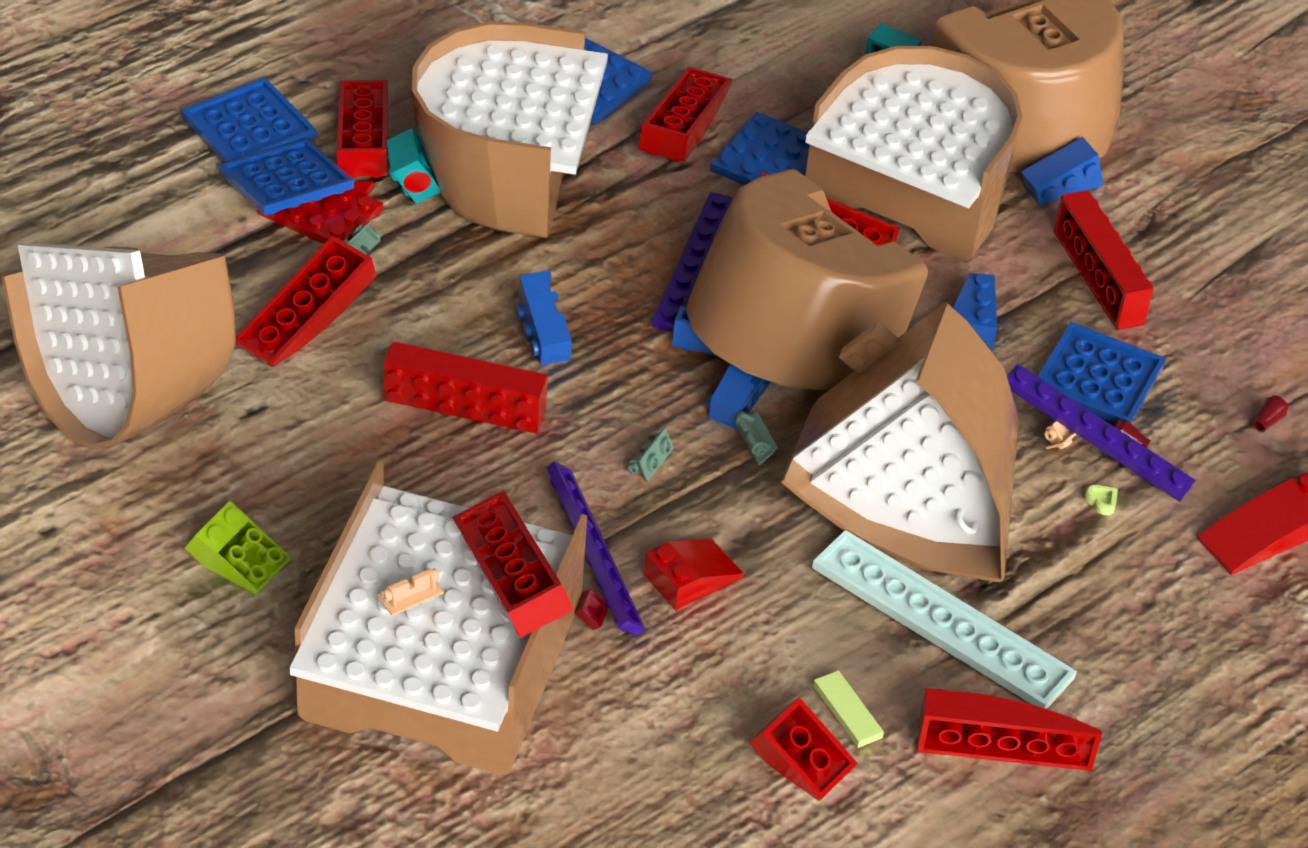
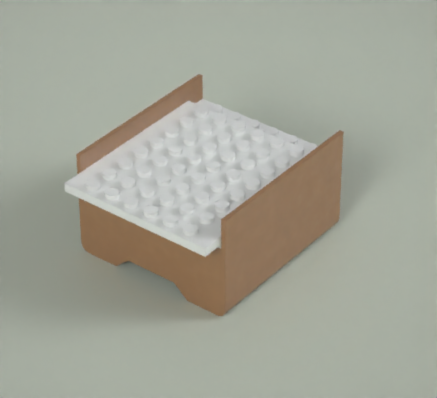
[290,461,587,775]

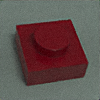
[574,589,609,630]

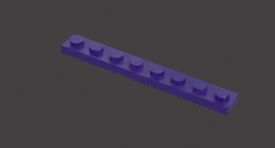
[652,192,733,332]
[1007,364,1196,502]
[547,461,645,636]

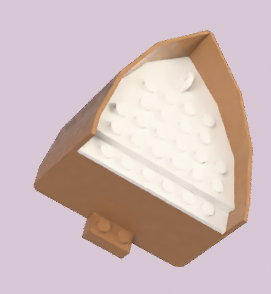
[781,302,1019,582]

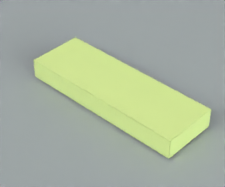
[813,670,884,748]

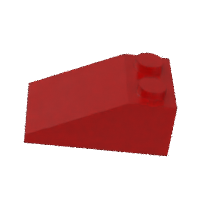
[643,538,744,611]
[748,697,858,801]

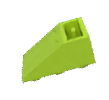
[185,501,291,595]

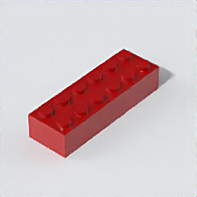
[1053,190,1154,331]
[384,341,548,434]

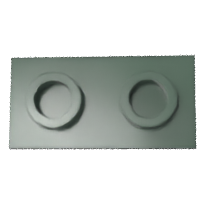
[343,220,381,254]
[736,411,779,465]
[628,427,674,482]

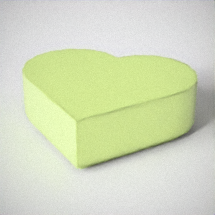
[1085,485,1118,515]

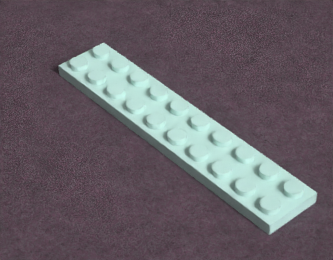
[812,530,1077,709]

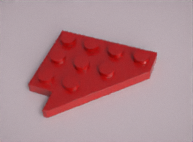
[257,180,383,244]

